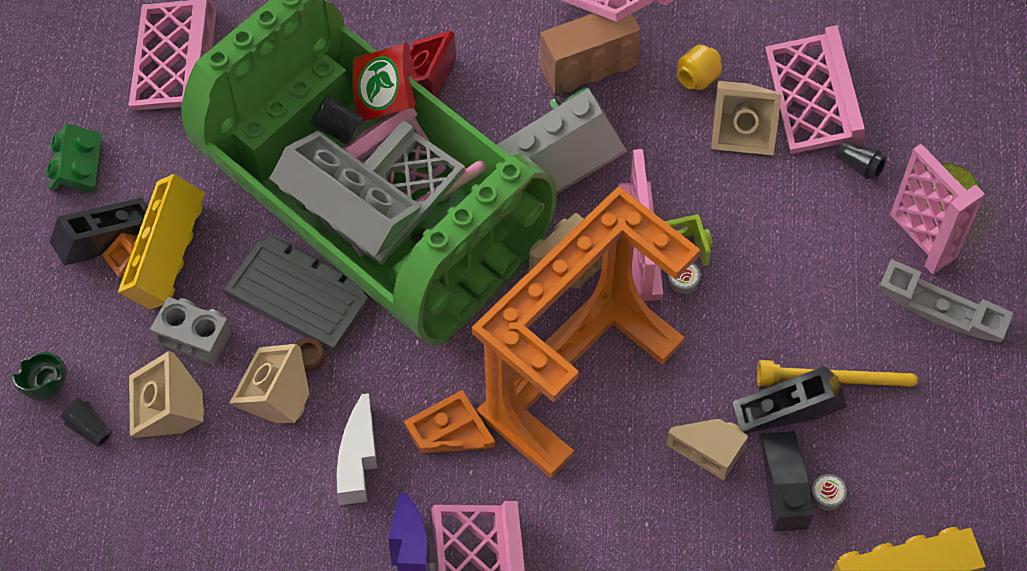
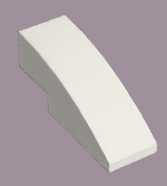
[337,393,378,505]

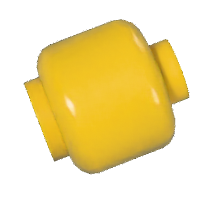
[677,44,722,91]

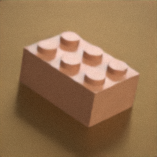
[540,7,641,95]

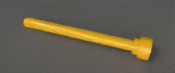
[757,360,918,387]

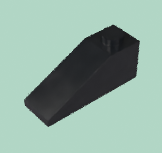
[49,197,148,266]
[733,366,847,434]
[761,431,814,532]

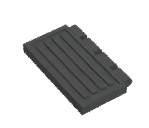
[224,235,369,353]

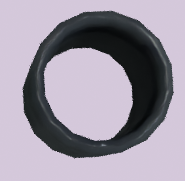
[310,95,363,145]

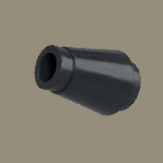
[837,141,887,180]
[61,398,112,447]

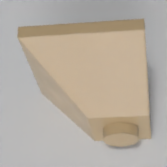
[711,81,782,155]
[229,344,310,424]
[129,351,204,438]

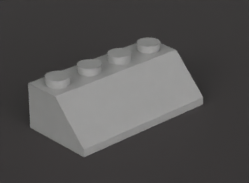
[497,88,627,194]
[269,131,422,256]

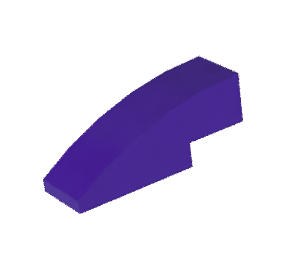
[388,493,430,571]

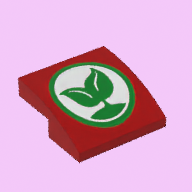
[353,42,417,122]

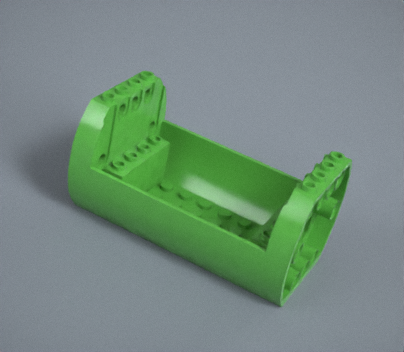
[181,0,557,345]

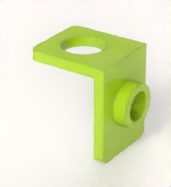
[665,214,712,266]

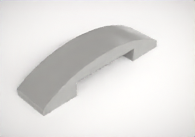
[879,259,1013,342]

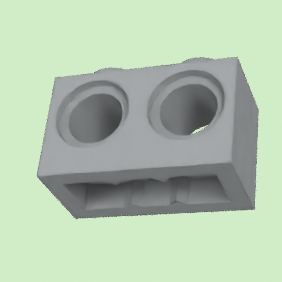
[150,297,232,366]

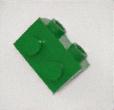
[46,123,102,193]

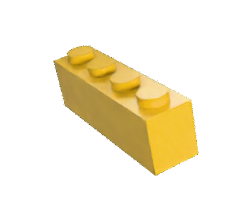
[118,174,205,310]
[833,527,986,571]

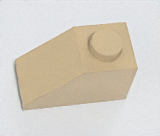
[666,419,748,480]

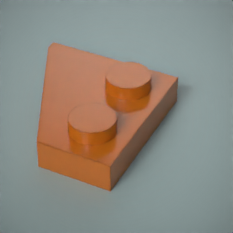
[404,390,495,453]

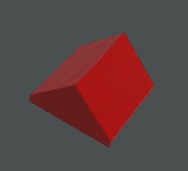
[409,30,456,98]

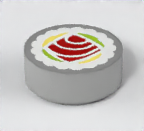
[667,263,701,294]
[811,474,847,511]

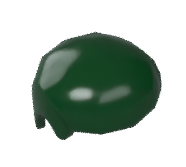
[11,352,67,401]

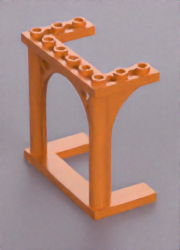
[472,186,700,479]

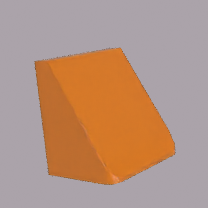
[102,233,137,278]

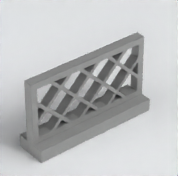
[320,120,466,265]

